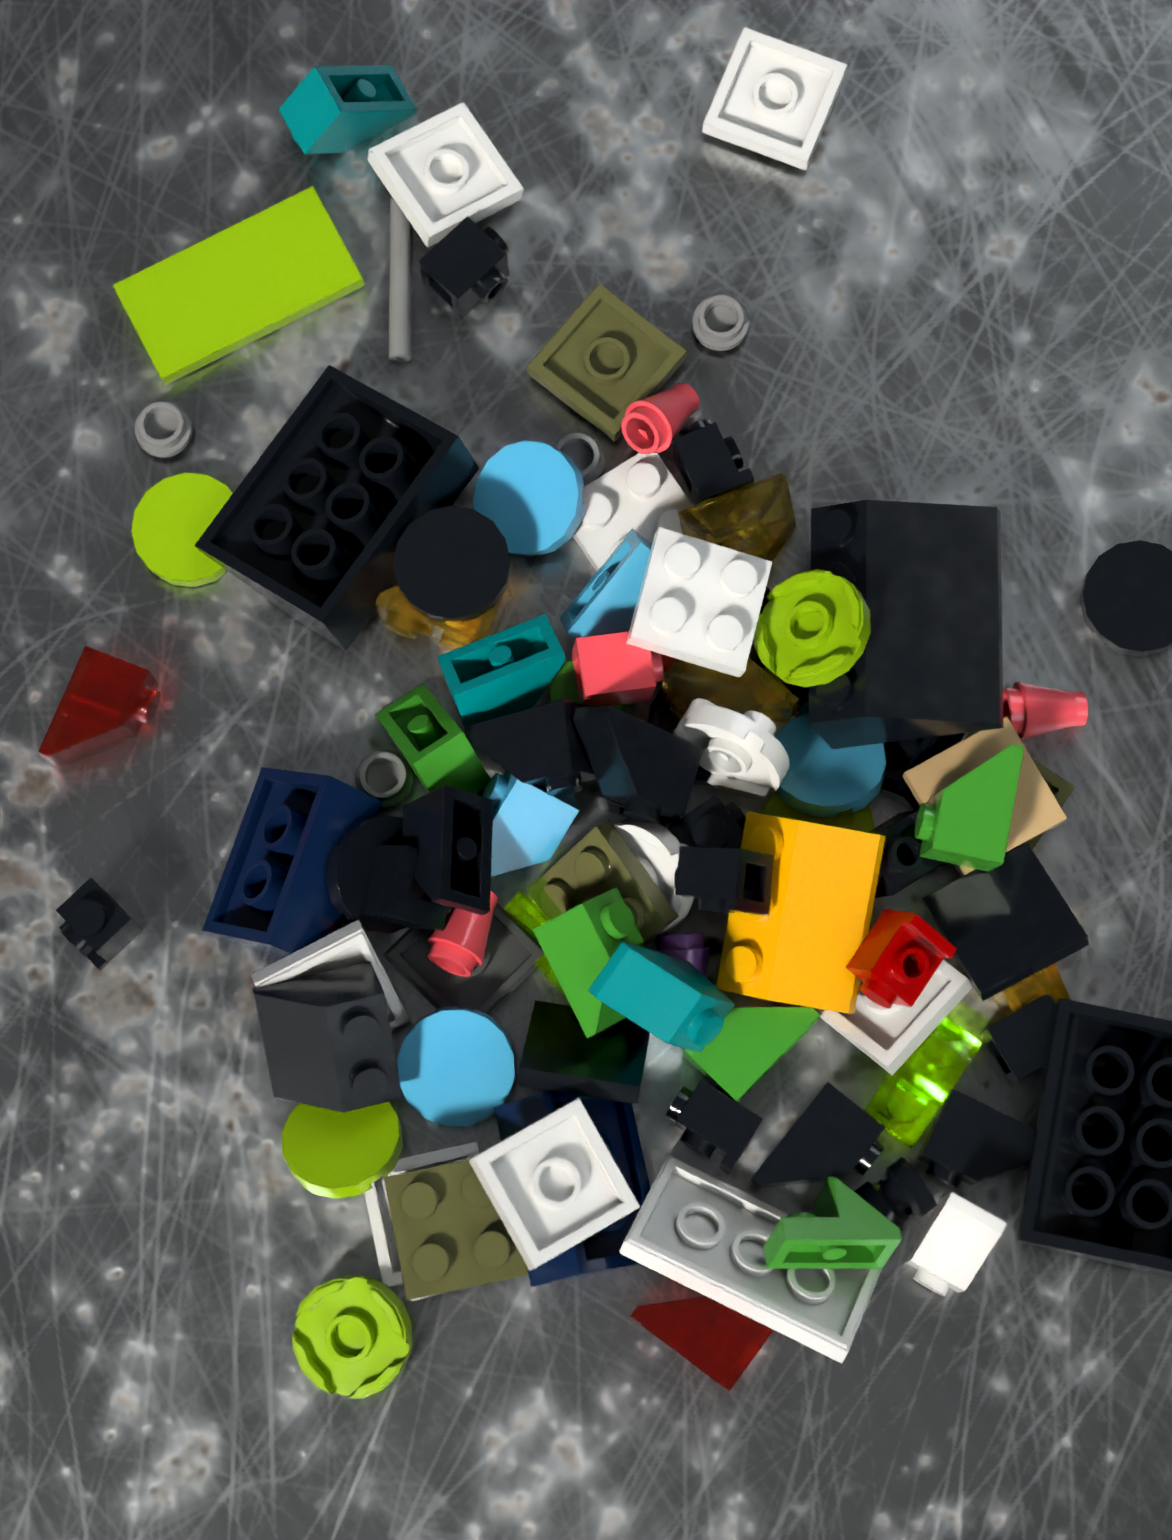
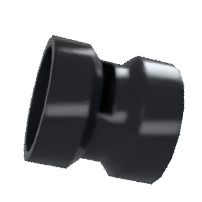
[854,1157,937,1232]

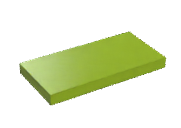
[112,186,365,386]

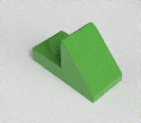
[763,1176,902,1269]

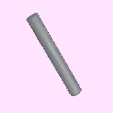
[389,198,412,363]

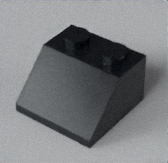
[252,961,402,1113]

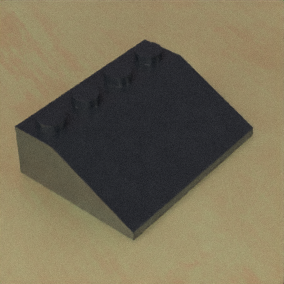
[194,365,479,651]
[808,500,1003,749]
[1017,998,1172,1277]

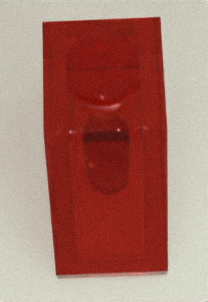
[38,646,161,768]
[630,1296,773,1391]

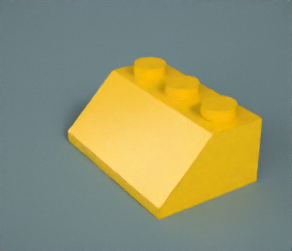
[716,811,886,1014]

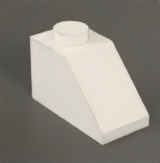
[905,1192,1007,1297]

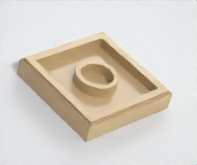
[902,717,1067,877]

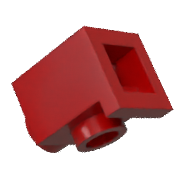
[846,909,957,1009]

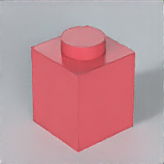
[571,631,663,707]

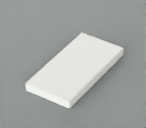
[619,1154,883,1363]

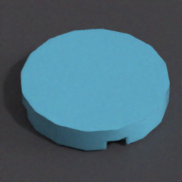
[473,440,585,556]
[775,713,886,818]
[397,1006,516,1127]

